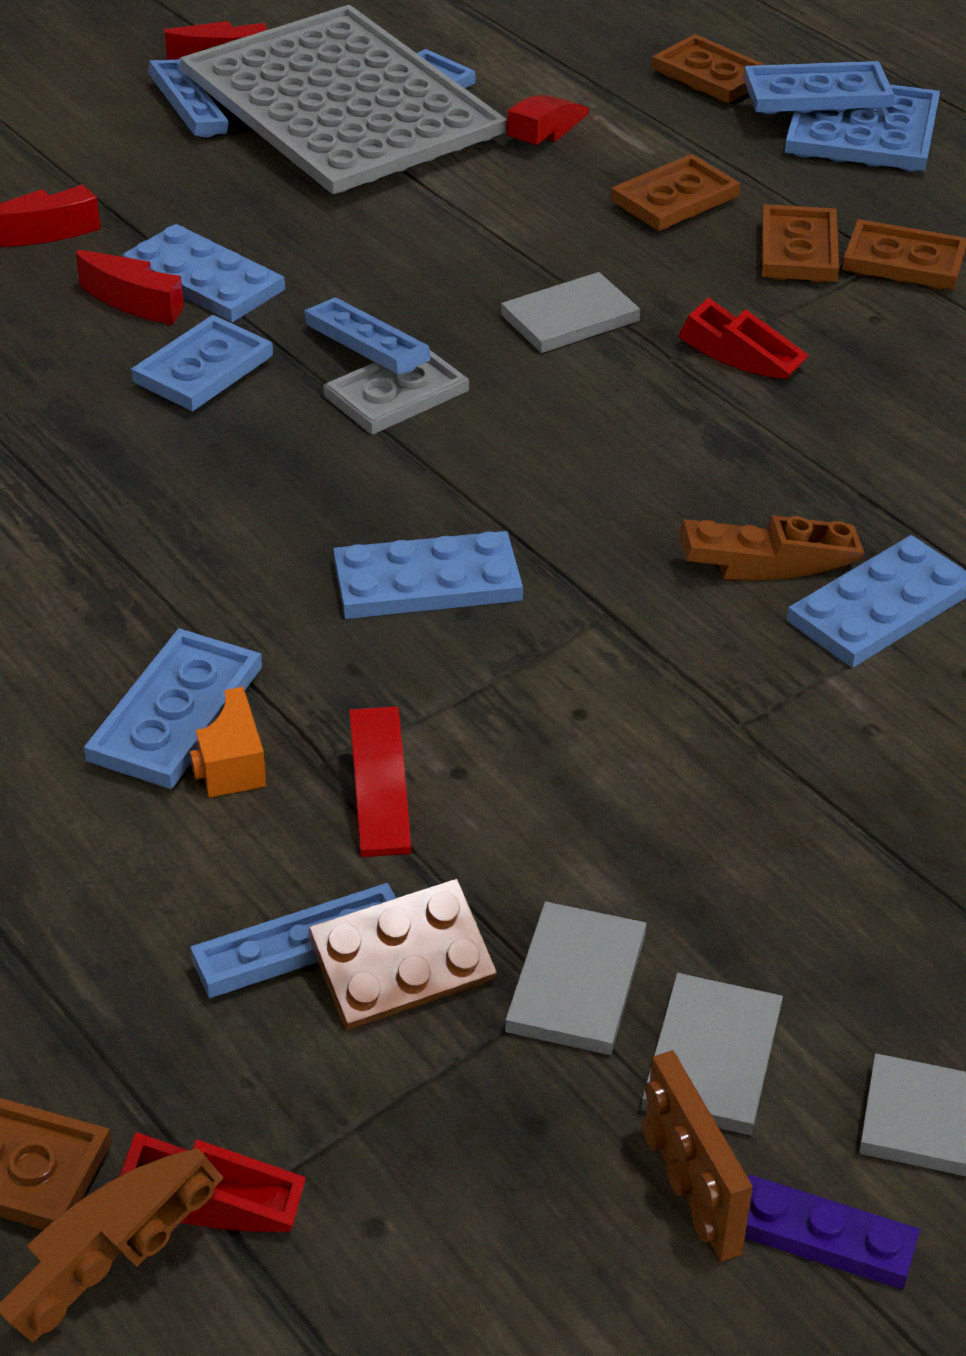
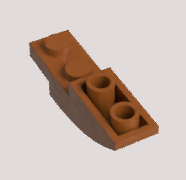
[679,515,864,581]
[0,1148,223,1343]

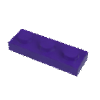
[745,1175,920,1290]

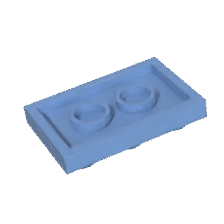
[131,315,273,411]

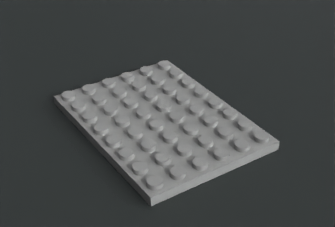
[180,5,507,194]

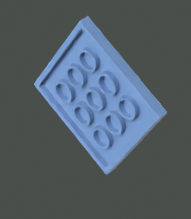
[785,85,940,172]

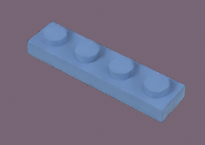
[148,60,228,138]
[304,297,430,374]
[190,883,396,998]

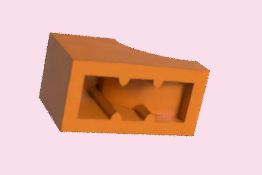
[189,687,266,798]

